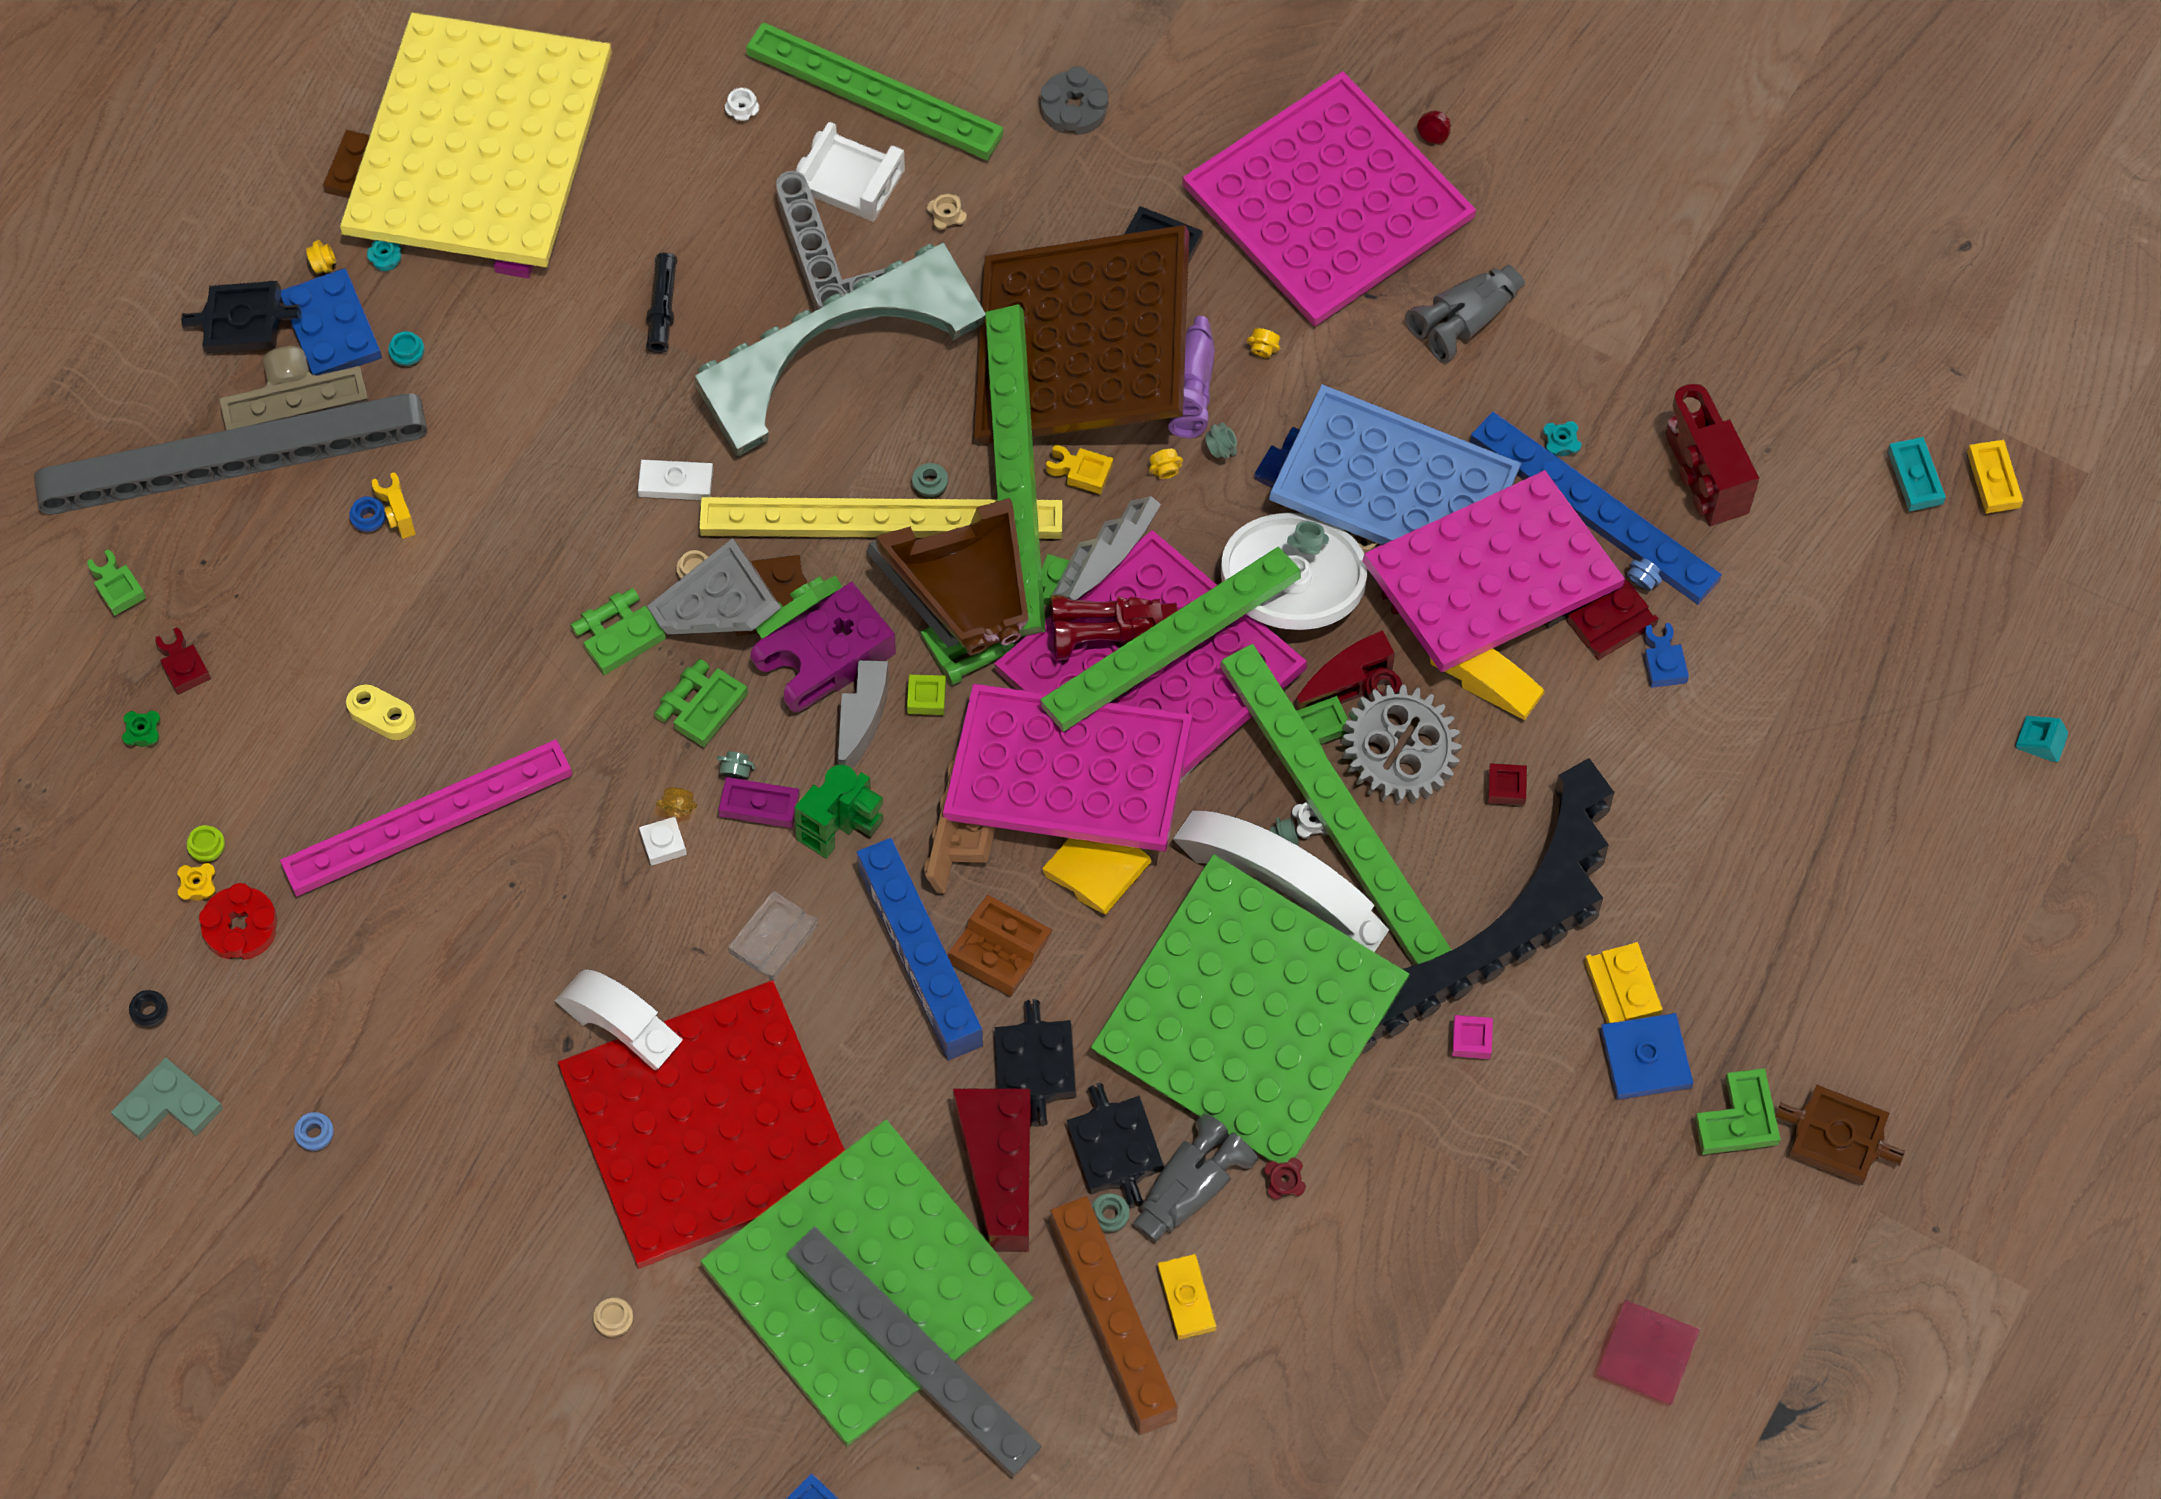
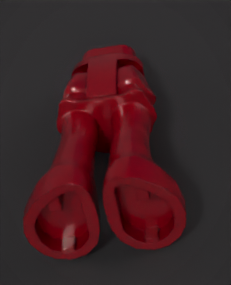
[1050,595,1178,661]

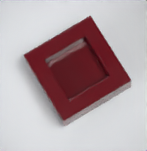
[1488,763,1527,805]

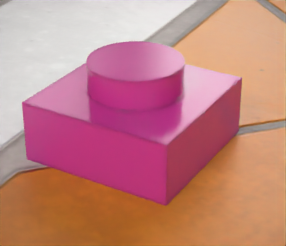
[1452,1015,1493,1059]

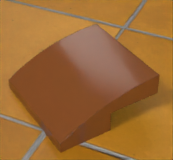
[947,895,1052,996]

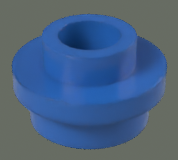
[349,496,386,532]

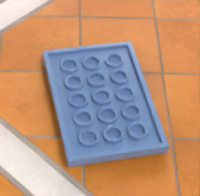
[1269,384,1521,545]

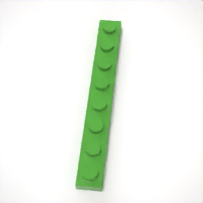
[746,22,1004,161]
[1040,546,1301,732]

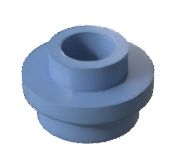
[1627,558,1662,591]
[294,1112,334,1151]

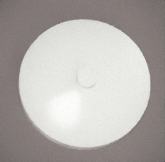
[1221,513,1367,630]

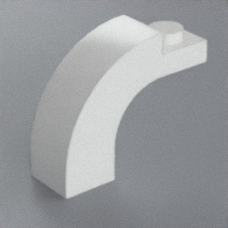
[555,970,682,1070]

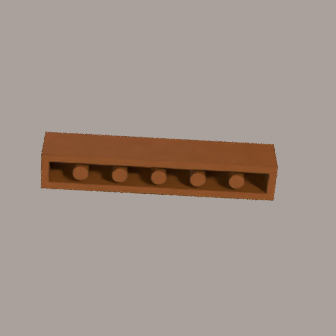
[1051,1196,1178,1435]

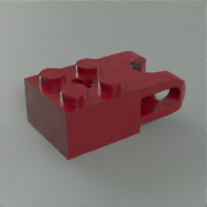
[1666,384,1760,526]

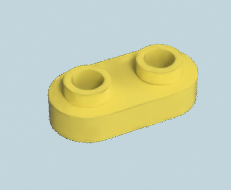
[346,684,416,740]

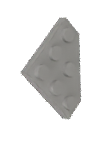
[647,538,781,634]

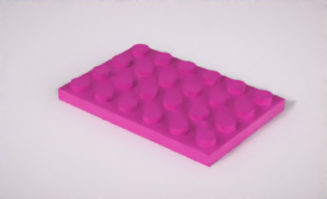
[1362,470,1625,673]
[943,684,1193,852]

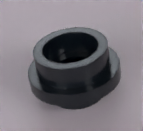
[129,990,168,1028]

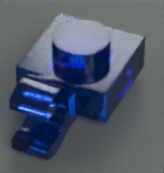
[1254,427,1300,488]

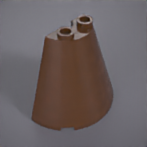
[876,498,1029,655]

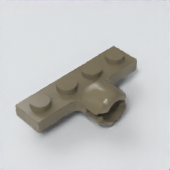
[219,346,368,430]

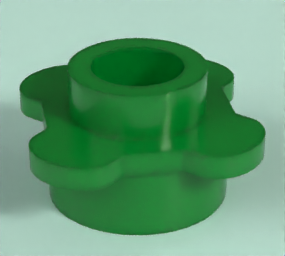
[122,710,161,747]

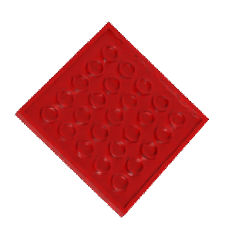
[558,980,845,1269]

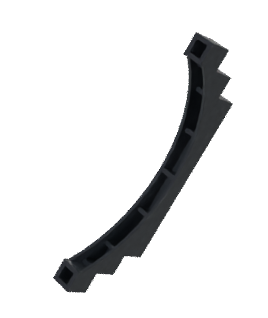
[1361,758,1615,1054]

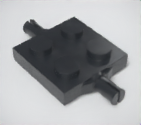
[181,281,302,354]
[995,999,1077,1127]
[1066,1083,1164,1209]

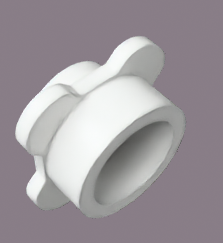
[1292,802,1328,839]

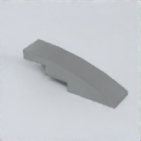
[1049,496,1161,602]

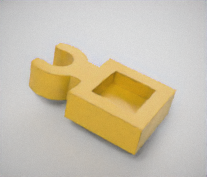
[1046,445,1113,495]

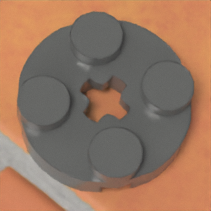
[1041,67,1109,135]

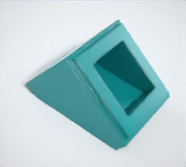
[2015,716,2068,762]

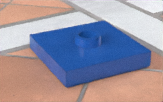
[1600,1013,1694,1100]

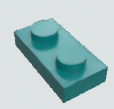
[1887,437,1946,511]

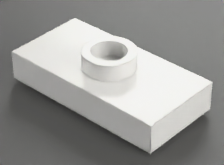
[638,460,714,500]

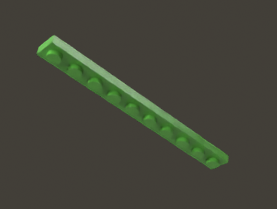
[985,304,1046,637]
[1220,644,1451,965]

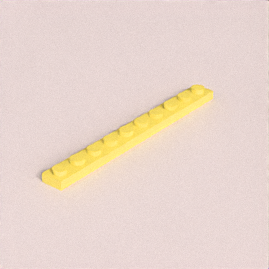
[700,497,1062,539]

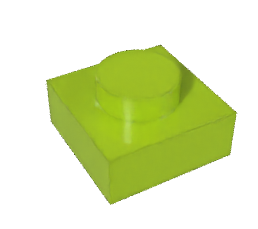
[907,674,946,715]

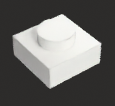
[639,817,687,866]

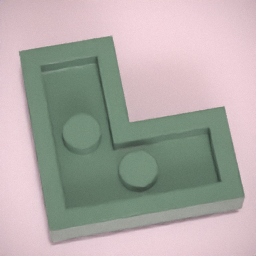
[111,1057,223,1141]

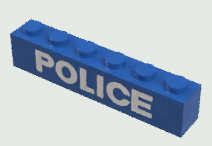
[856,838,983,1061]

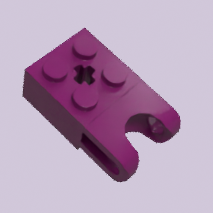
[750,581,896,712]

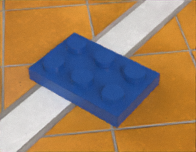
[280,268,382,376]

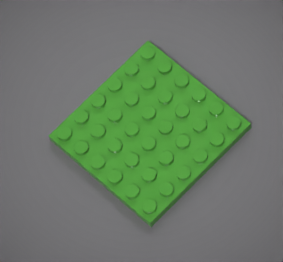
[1091,854,1410,1163]
[700,1119,1034,1447]

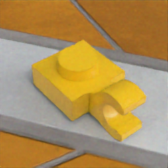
[372,472,416,539]

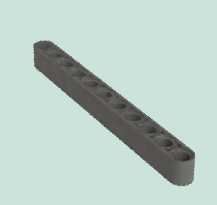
[34,393,428,514]

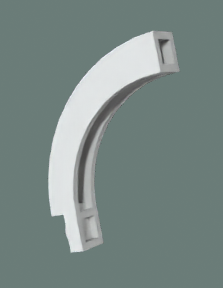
[1173,811,1389,952]

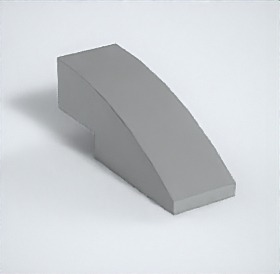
[838,661,889,769]

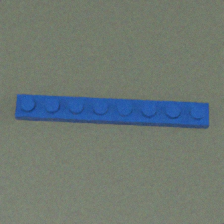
[1470,411,1722,605]

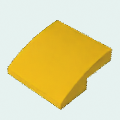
[1042,838,1152,915]

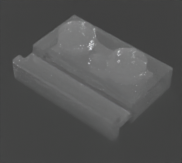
[728,890,818,981]

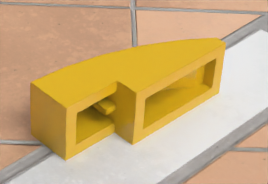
[1430,648,1544,720]

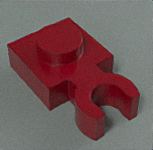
[155,627,211,695]

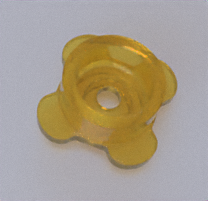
[656,787,697,817]

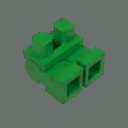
[795,765,883,859]

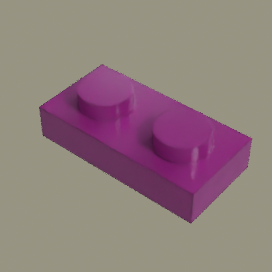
[718,777,800,828]

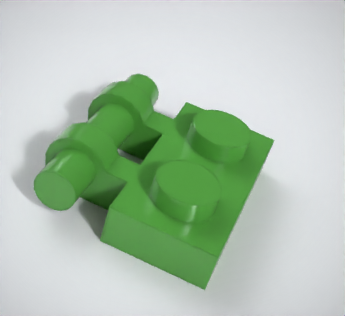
[570,588,666,675]
[654,659,748,747]

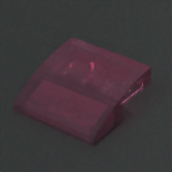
[1597,1300,1700,1405]

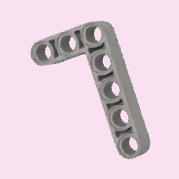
[776,171,885,329]

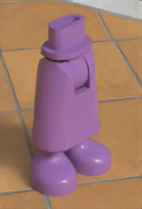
[1168,316,1215,438]

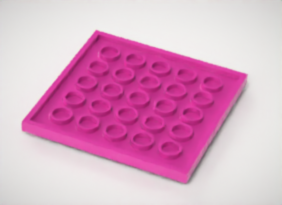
[1182,71,1476,327]
[994,530,1307,778]

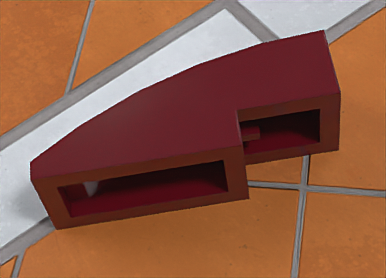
[1295,630,1395,711]

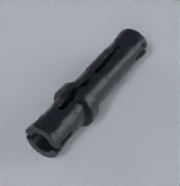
[646,253,678,353]

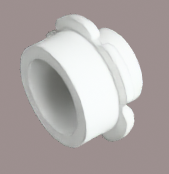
[725,88,759,121]

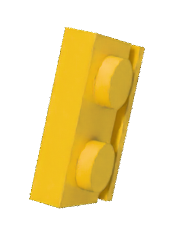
[1584,942,1663,1024]

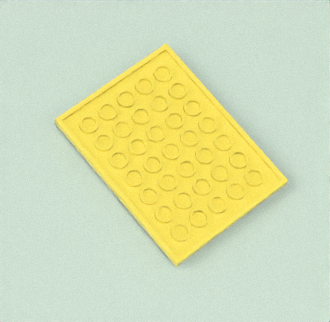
[340,12,612,267]

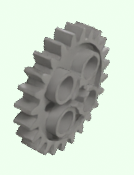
[1340,685,1462,804]

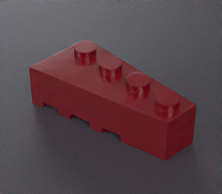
[953,1088,1031,1252]

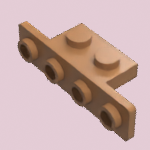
[924,747,996,893]

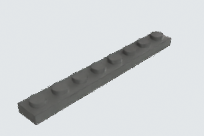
[786,1226,1042,1478]

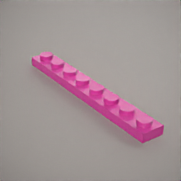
[280,739,573,897]

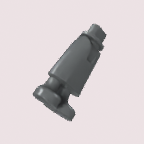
[1405,264,1525,363]
[1133,1113,1258,1243]

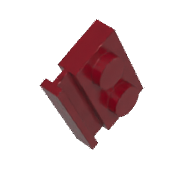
[1567,580,1659,661]

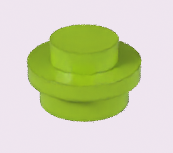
[186,825,225,862]

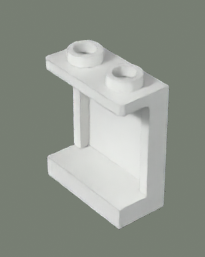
[796,122,905,222]

